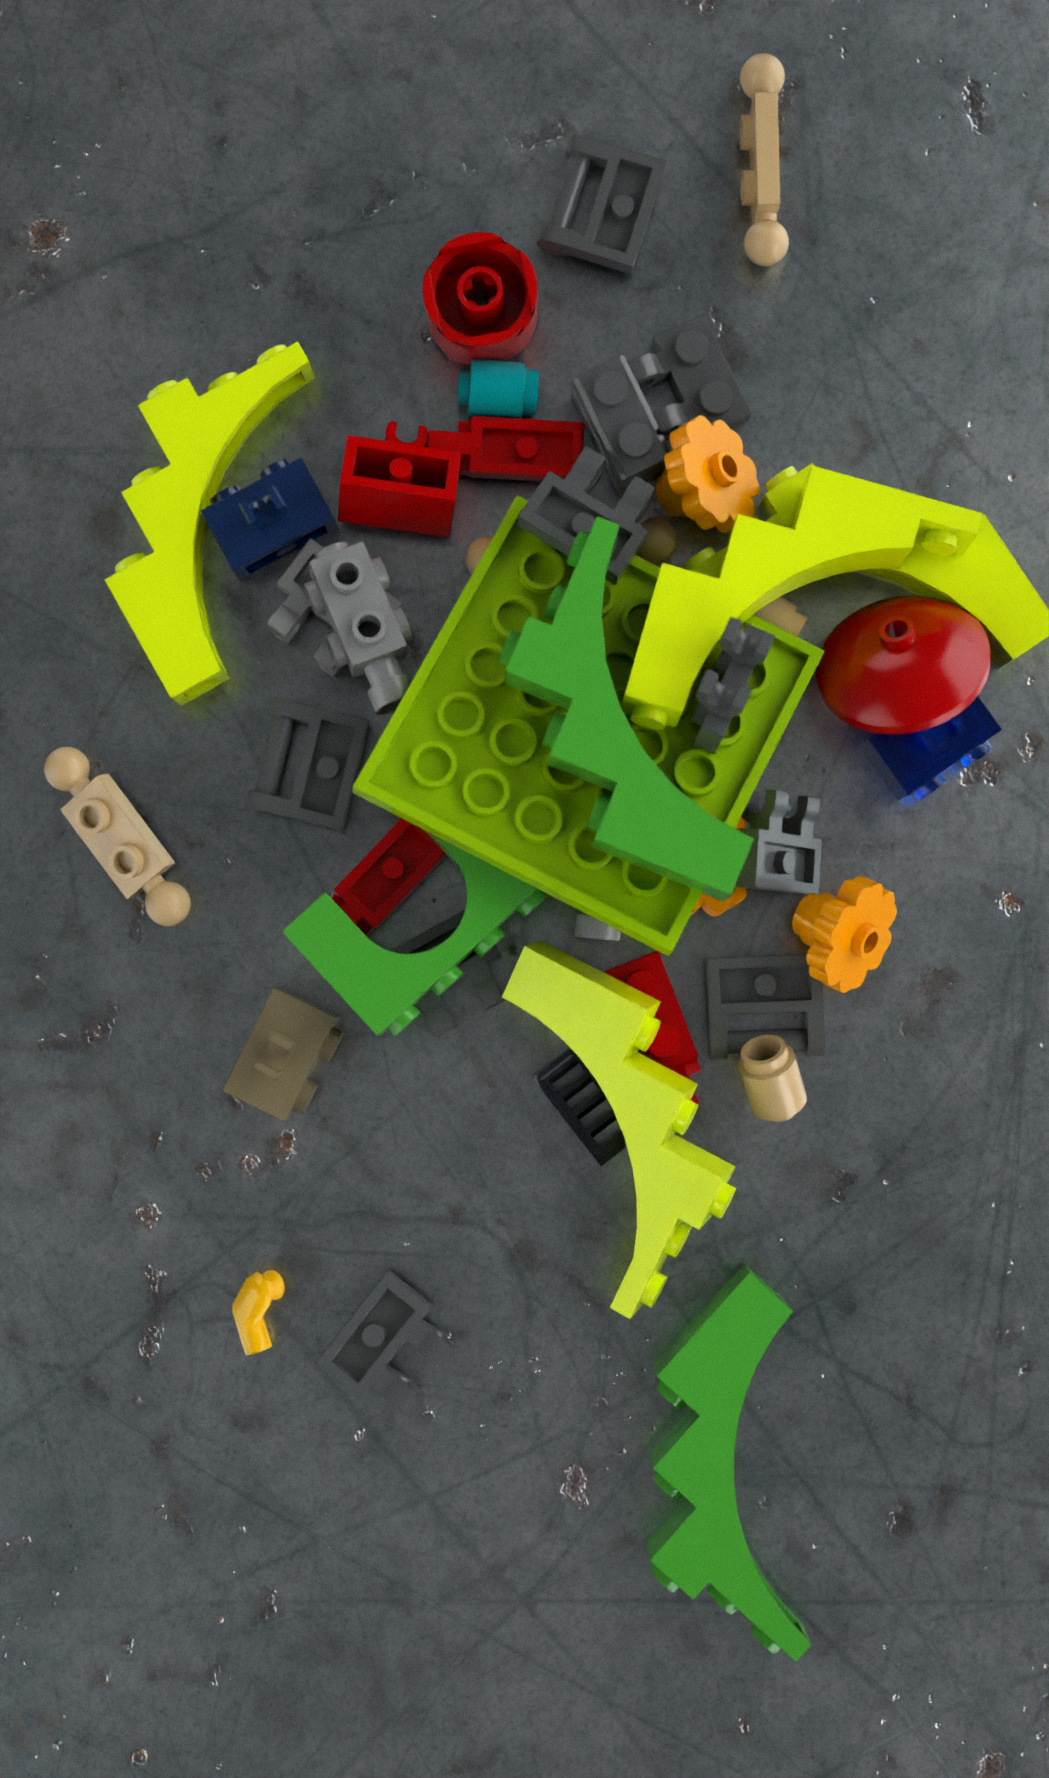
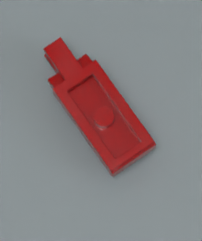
[427,416,585,481]
[331,818,447,936]
[605,951,701,1104]

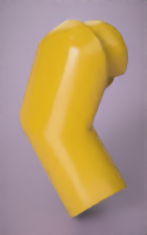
[232,1270,285,1355]

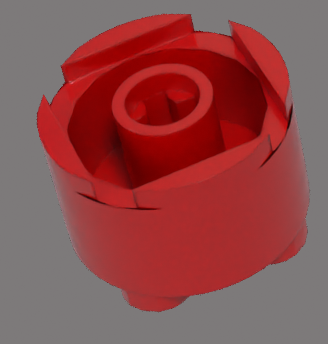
[423,232,538,366]

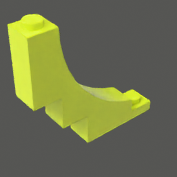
[621,465,983,730]

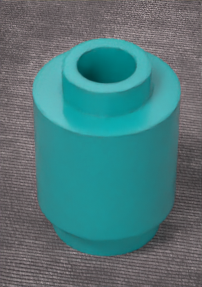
[457,359,539,419]

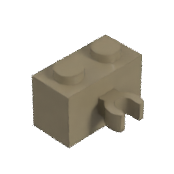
[222,986,344,1122]

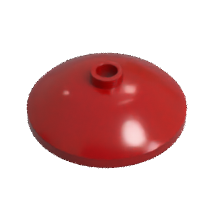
[816,595,991,734]

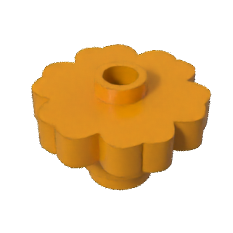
[656,415,760,533]
[792,875,897,993]

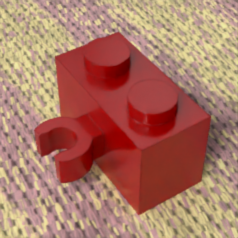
[338,421,462,538]

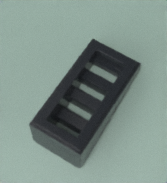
[532,1047,627,1166]

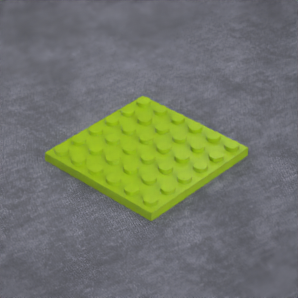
[353,495,825,956]

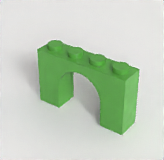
[282,830,548,1036]

